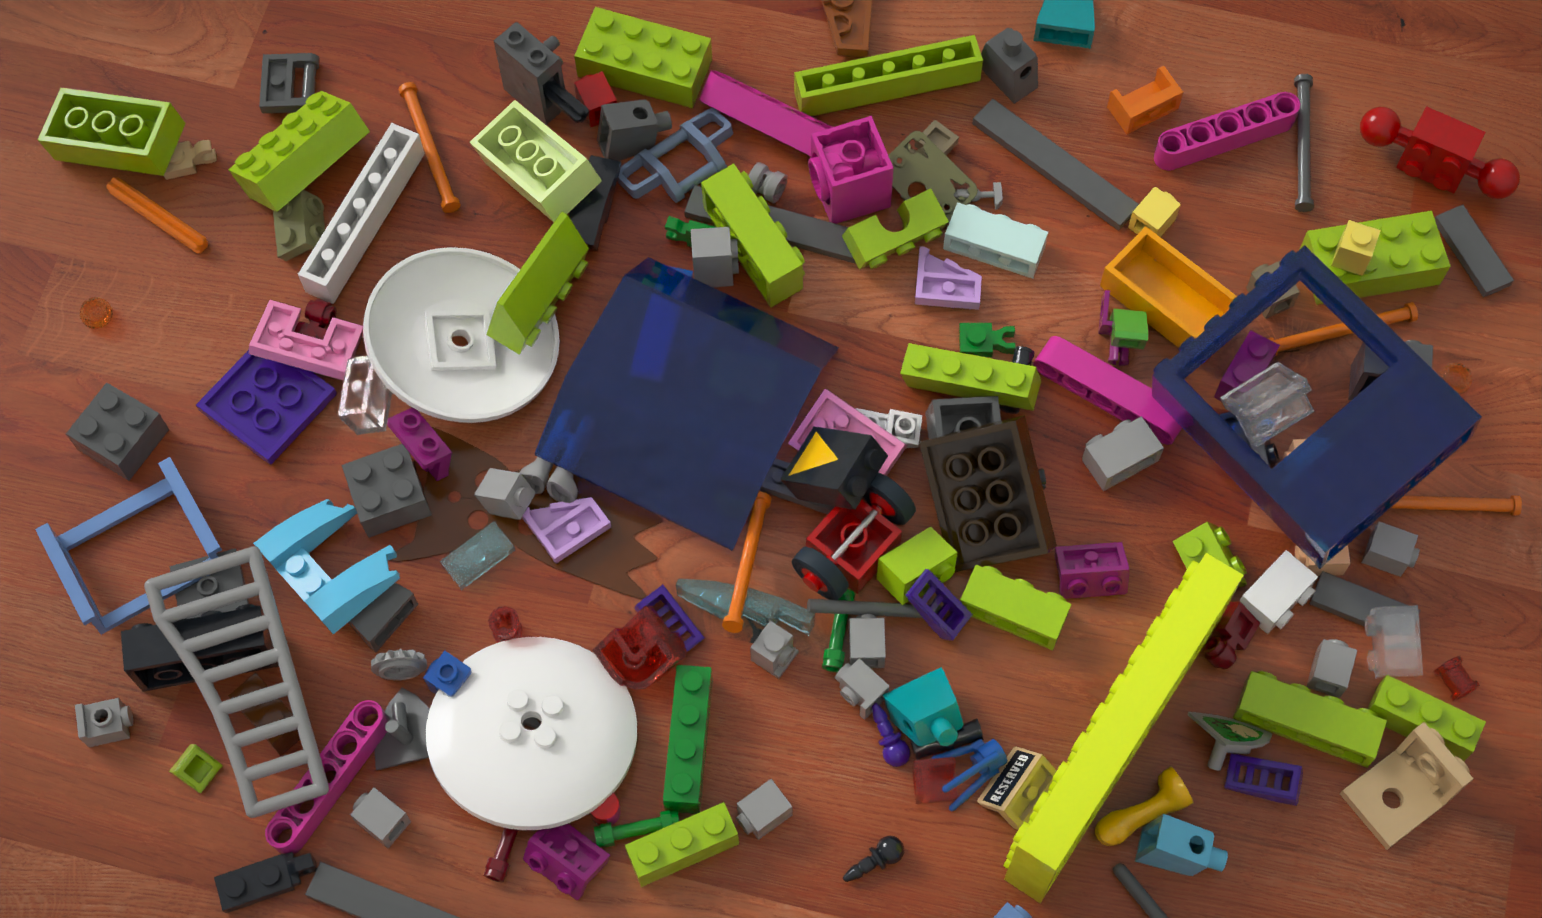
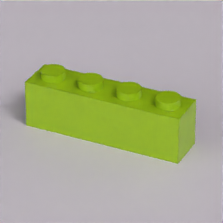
[900,343,1041,411]
[1233,671,1387,768]

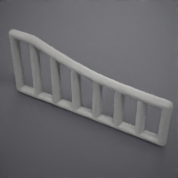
[144,546,329,818]

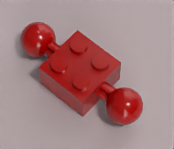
[1360,106,1520,199]

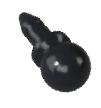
[843,835,905,882]

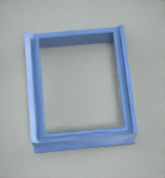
[35,457,222,635]

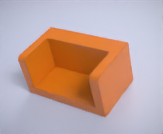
[1107,66,1183,135]

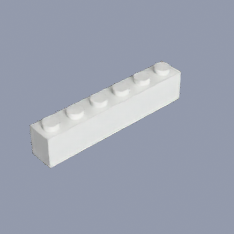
[298,123,425,304]

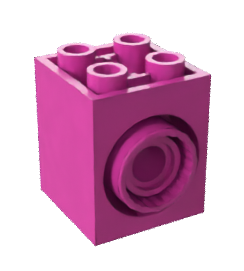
[808,116,894,224]

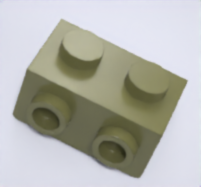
[273,190,325,261]

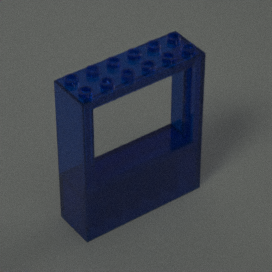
[1152,245,1482,569]

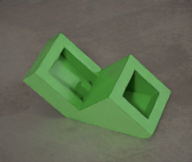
[1109,309,1148,349]

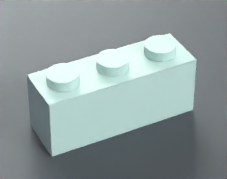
[943,202,1048,279]

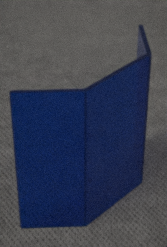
[535,257,839,551]

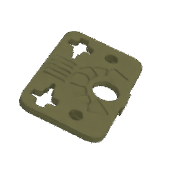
[888,131,978,227]

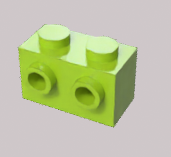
[876,527,957,605]

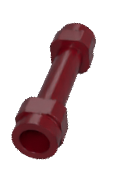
[483,828,519,883]

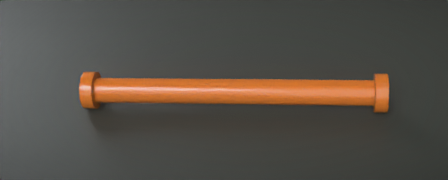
[398,82,461,213]
[1267,302,1418,356]
[1355,491,1522,516]
[722,492,772,633]

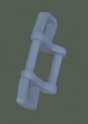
[618,108,733,203]

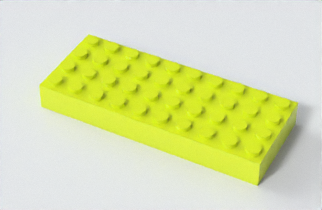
[1003,553,1244,903]

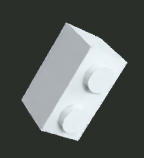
[1240,550,1318,634]

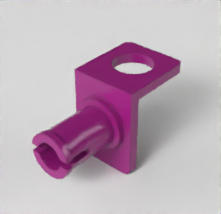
[1098,290,1129,366]

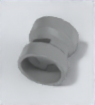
[749,162,788,203]

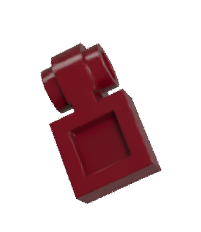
[294,299,337,340]
[1203,601,1260,670]

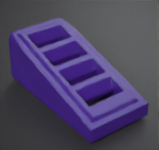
[905,569,973,641]
[634,584,705,660]
[1225,754,1303,806]

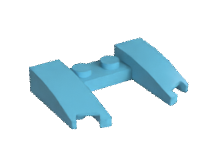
[253,499,400,634]

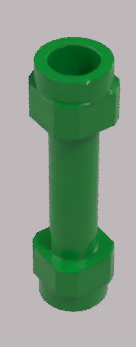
[822,589,855,672]
[594,810,679,847]

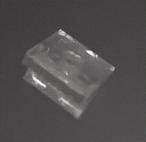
[1220,362,1315,448]

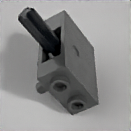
[493,21,589,125]

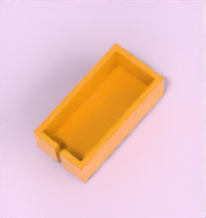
[1100,226,1247,364]

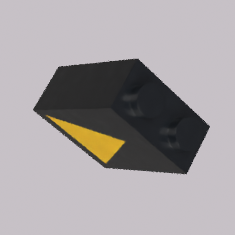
[780,426,888,510]

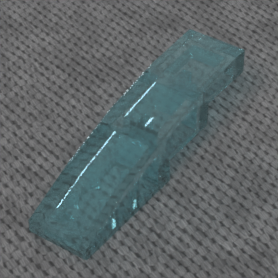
[676,578,815,636]

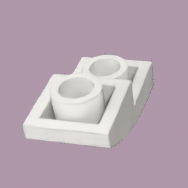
[856,408,922,448]

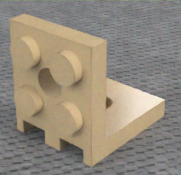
[1340,722,1473,850]

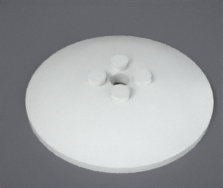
[363,247,560,423]
[426,637,637,830]

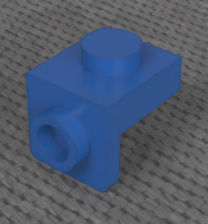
[423,651,472,697]

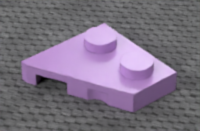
[915,246,982,310]
[522,497,611,564]

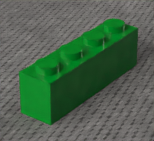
[663,665,713,814]

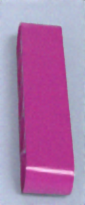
[699,70,832,156]
[1154,92,1300,171]
[1033,336,1189,445]
[265,700,389,854]

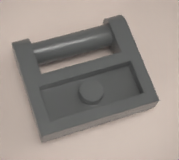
[259,53,320,113]

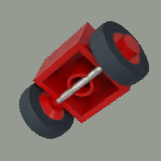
[792,472,916,600]

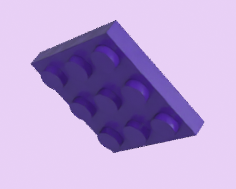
[196,350,337,465]

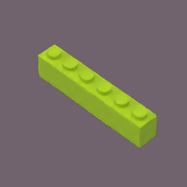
[794,35,983,116]

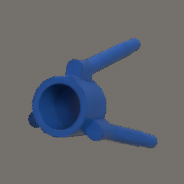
[931,739,1008,811]

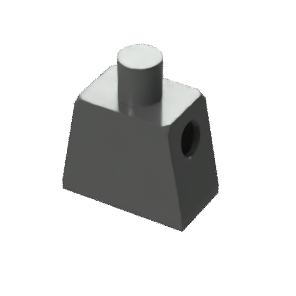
[981,28,1038,104]
[597,99,672,161]
[339,572,418,653]

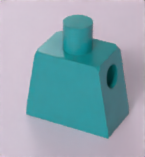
[1033,0,1095,49]
[883,667,964,747]

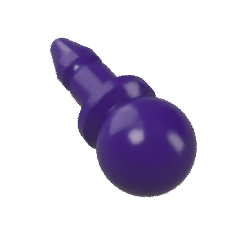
[872,703,910,767]

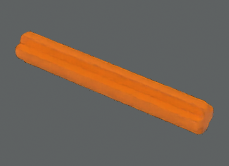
[106,177,209,254]

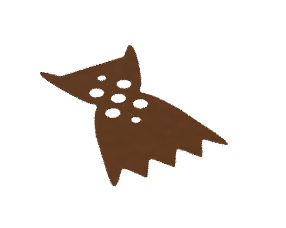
[391,427,671,599]

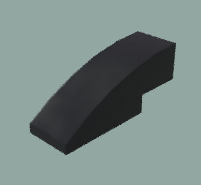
[569,155,622,251]

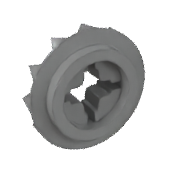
[371,649,427,680]

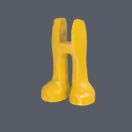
[1095,766,1193,846]

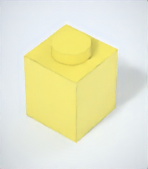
[1128,187,1181,237]
[1331,220,1381,276]

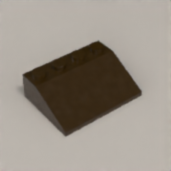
[919,415,1057,572]

